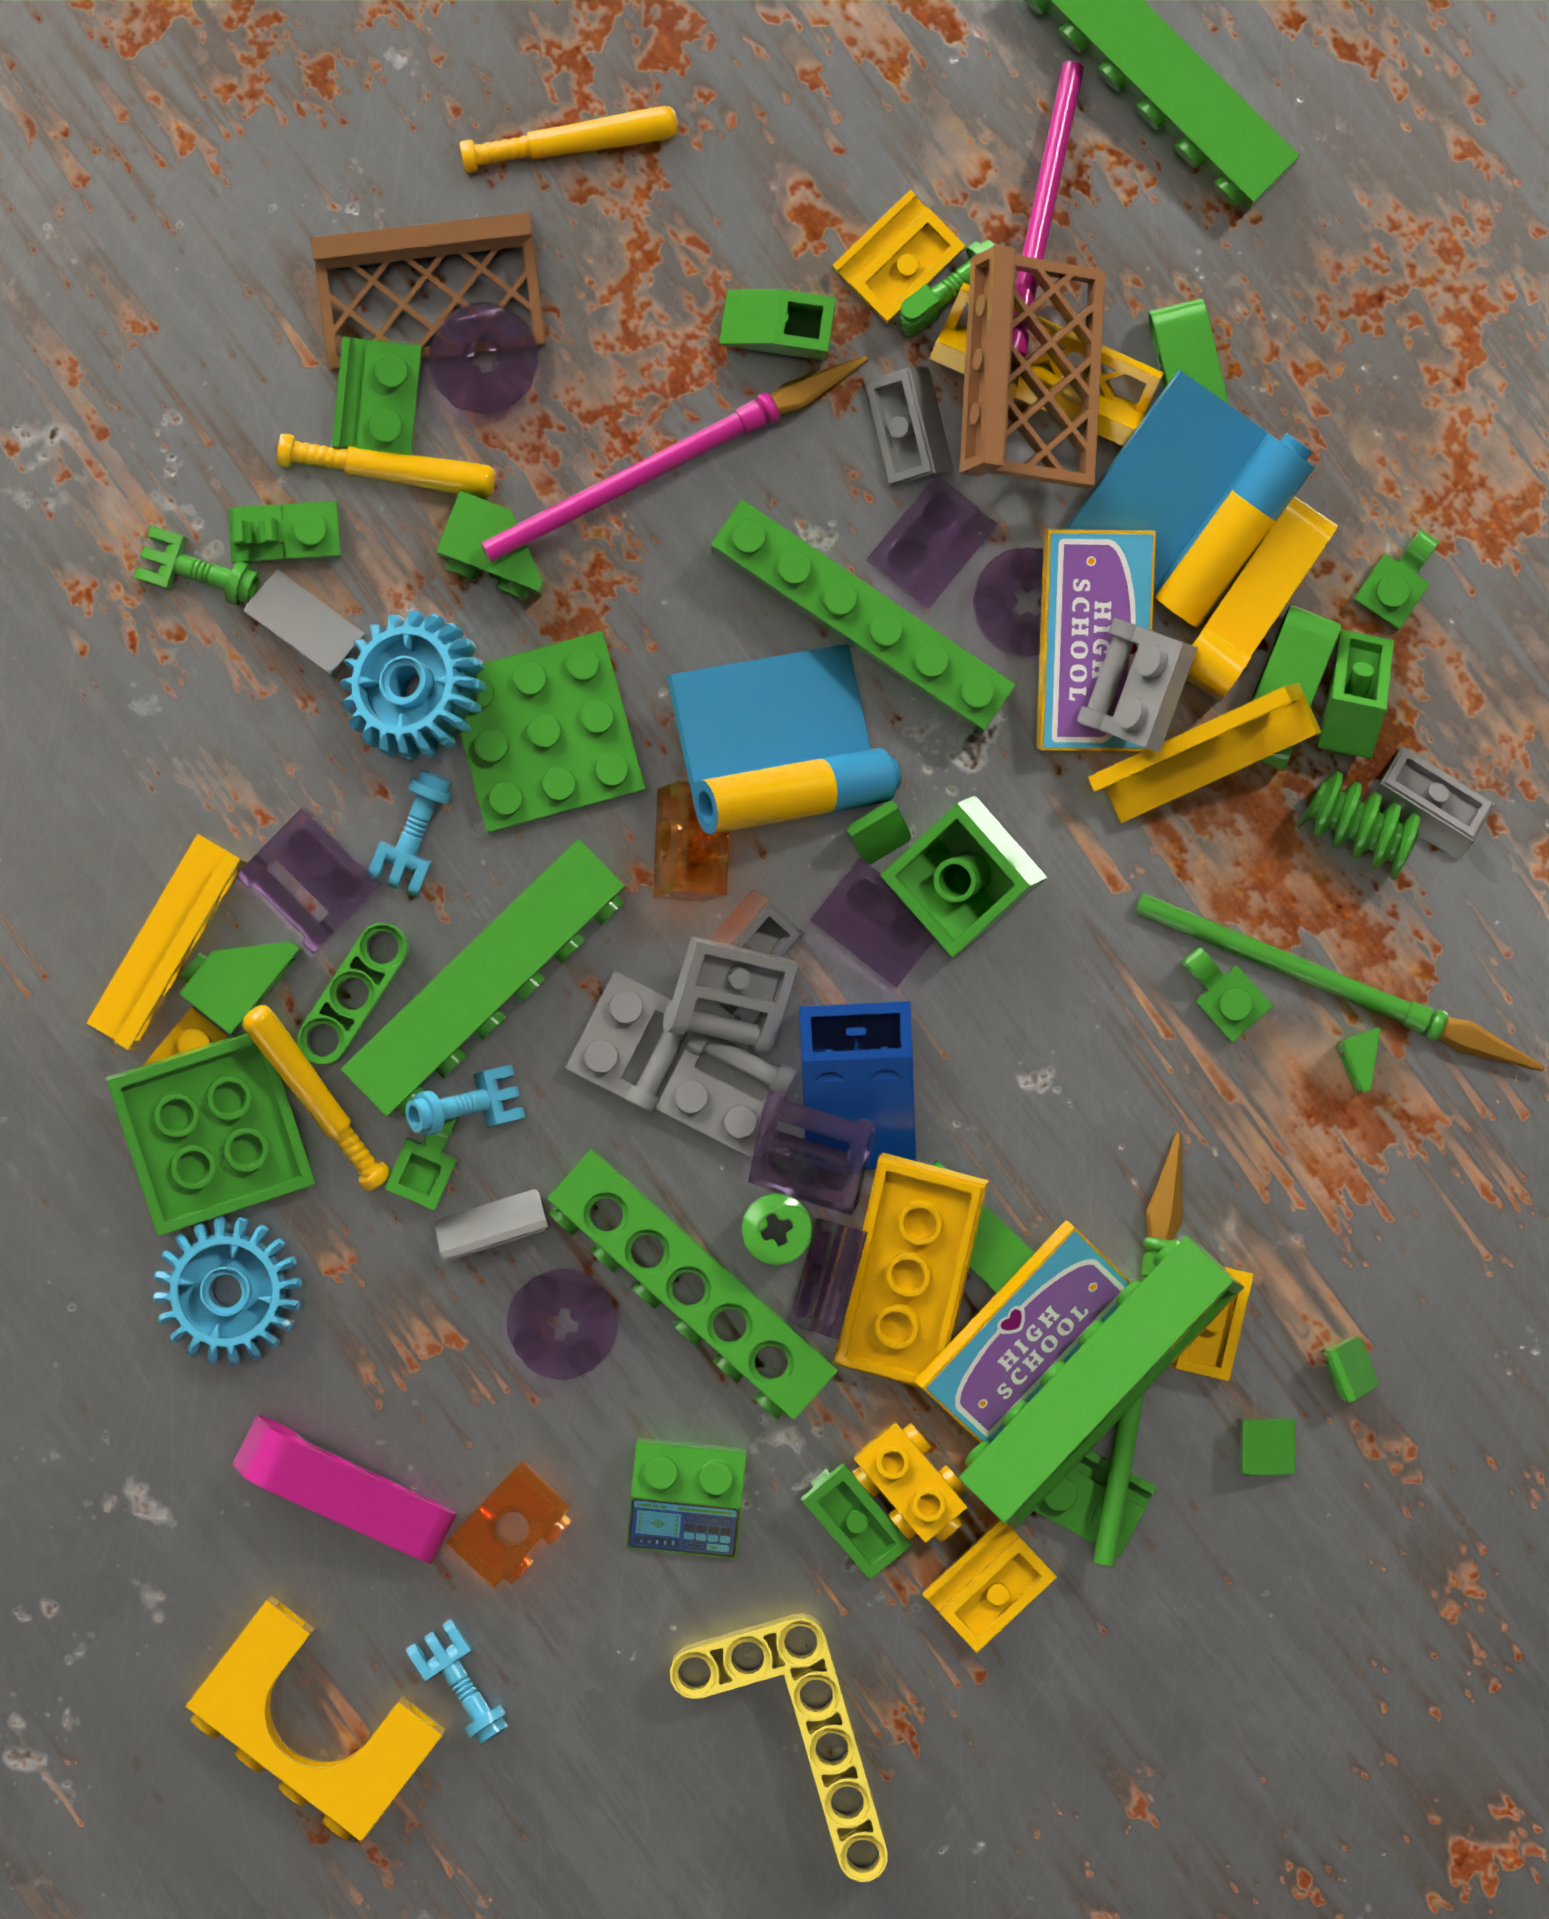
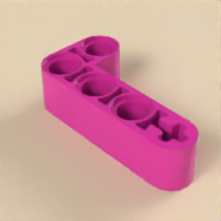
[232,1415,457,1564]

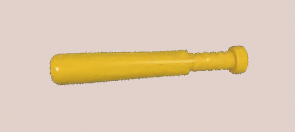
[460,106,678,174]
[277,433,496,498]
[242,1005,391,1191]

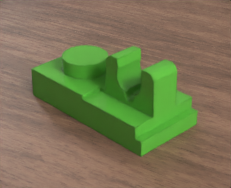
[228,501,342,564]
[800,1463,912,1580]

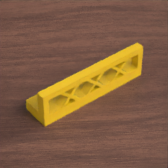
[929,283,1164,446]
[1088,682,1322,823]
[86,834,247,1051]

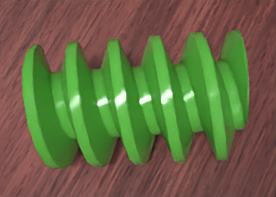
[1297,770,1420,880]
[741,1193,812,1265]

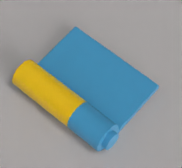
[1064,369,1315,628]
[667,644,901,835]

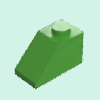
[1318,629,1394,759]
[179,941,304,1035]

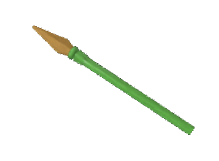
[1135,893,1545,1071]
[1093,1133,1183,1567]

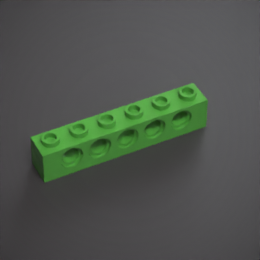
[547,1149,838,1420]

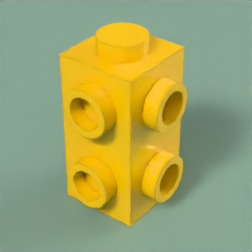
[852,1420,968,1543]

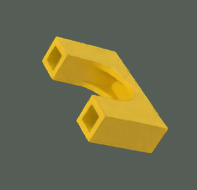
[185,1595,446,1841]

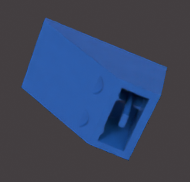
[799,1001,916,1172]

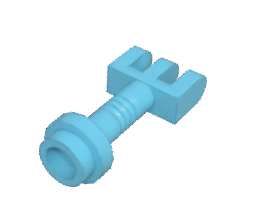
[366,770,452,898]
[406,1064,526,1136]
[406,1618,508,1745]

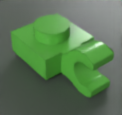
[1353,530,1439,630]
[1181,947,1273,1043]
[384,1117,459,1211]

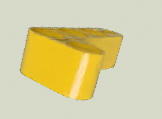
[1186,496,1339,702]

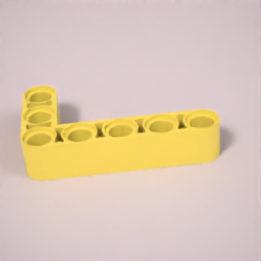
[670,1613,888,1882]

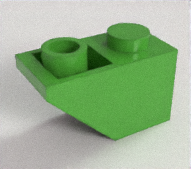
[719,289,836,361]
[436,490,545,600]

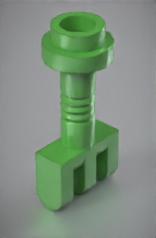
[900,239,995,337]
[133,526,260,606]

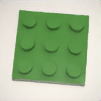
[459,631,646,834]
[106,1032,315,1236]

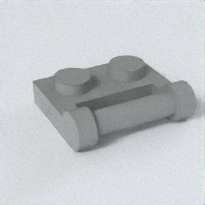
[1076,617,1198,752]
[663,936,799,1055]
[565,970,688,1113]
[655,1032,797,1159]

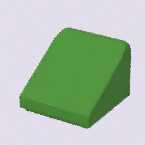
[846,801,911,865]
[1336,1027,1380,1093]
[1322,1337,1378,1403]
[1239,1418,1295,1476]

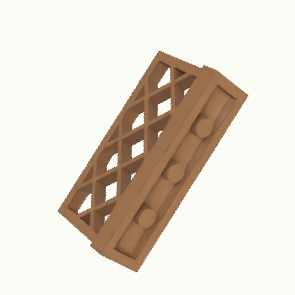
[310,212,546,369]
[959,245,1106,489]

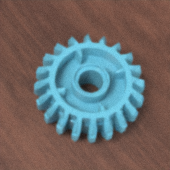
[338,611,487,760]
[152,1216,303,1365]

